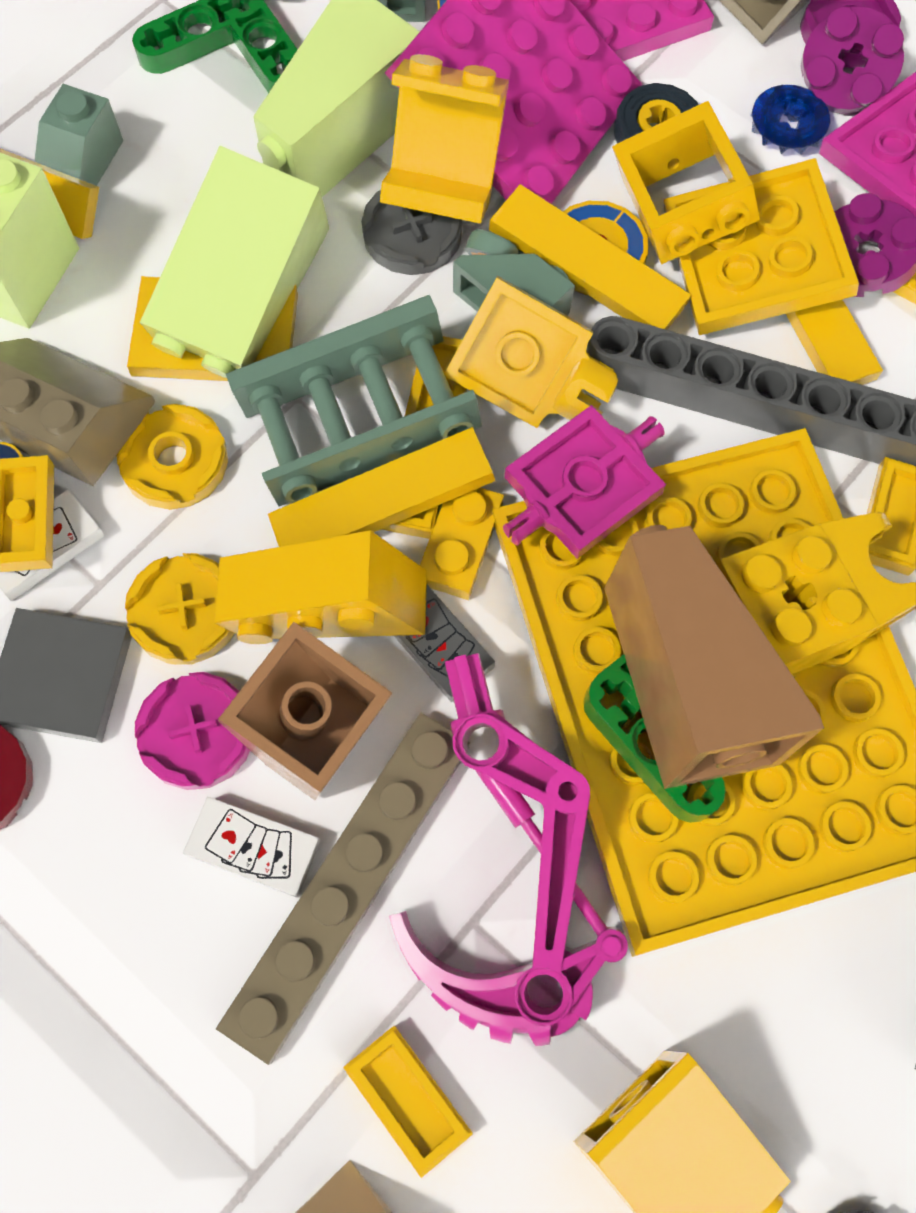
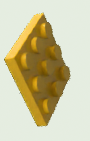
[663,158,859,336]

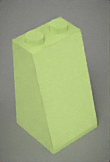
[253,0,420,197]
[140,146,329,378]

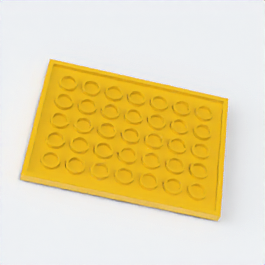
[492,428,916,957]

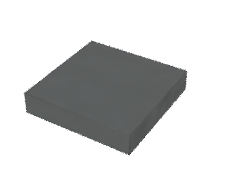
[0,608,132,743]

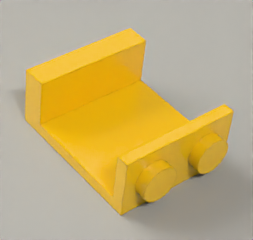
[380,54,509,224]

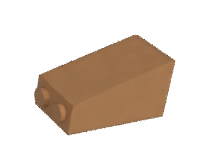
[604,525,824,789]

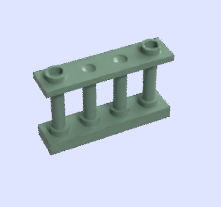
[226,294,482,507]

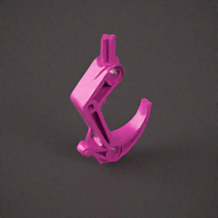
[389,653,628,1046]

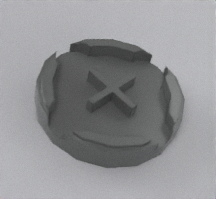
[361,190,463,275]

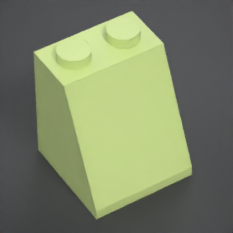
[0,152,80,329]

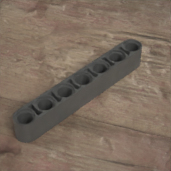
[586,316,916,466]

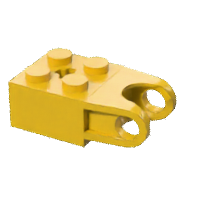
[716,512,916,674]

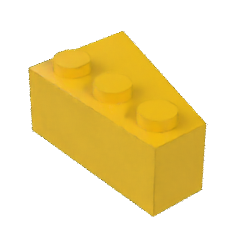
[214,530,427,644]

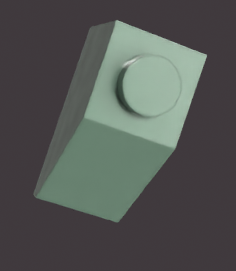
[34,83,123,186]
[453,254,575,316]

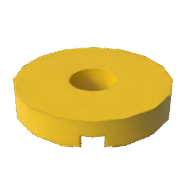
[116,404,228,510]

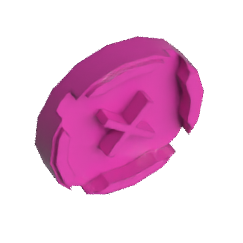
[135,672,250,790]

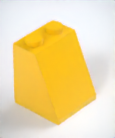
[573,1051,791,1213]

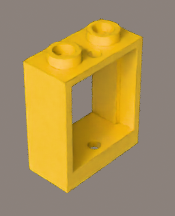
[612,101,760,265]

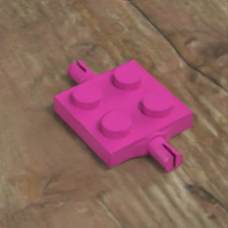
[503,405,666,559]

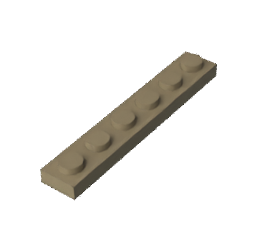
[215,712,471,1065]

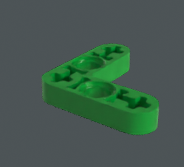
[132,0,298,93]
[583,654,726,823]

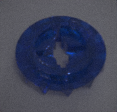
[750,85,830,155]

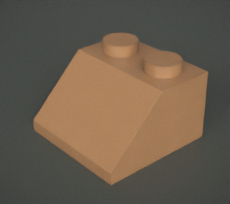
[218,622,392,801]

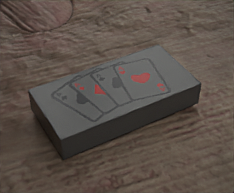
[394,584,495,702]

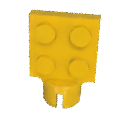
[444,275,618,428]

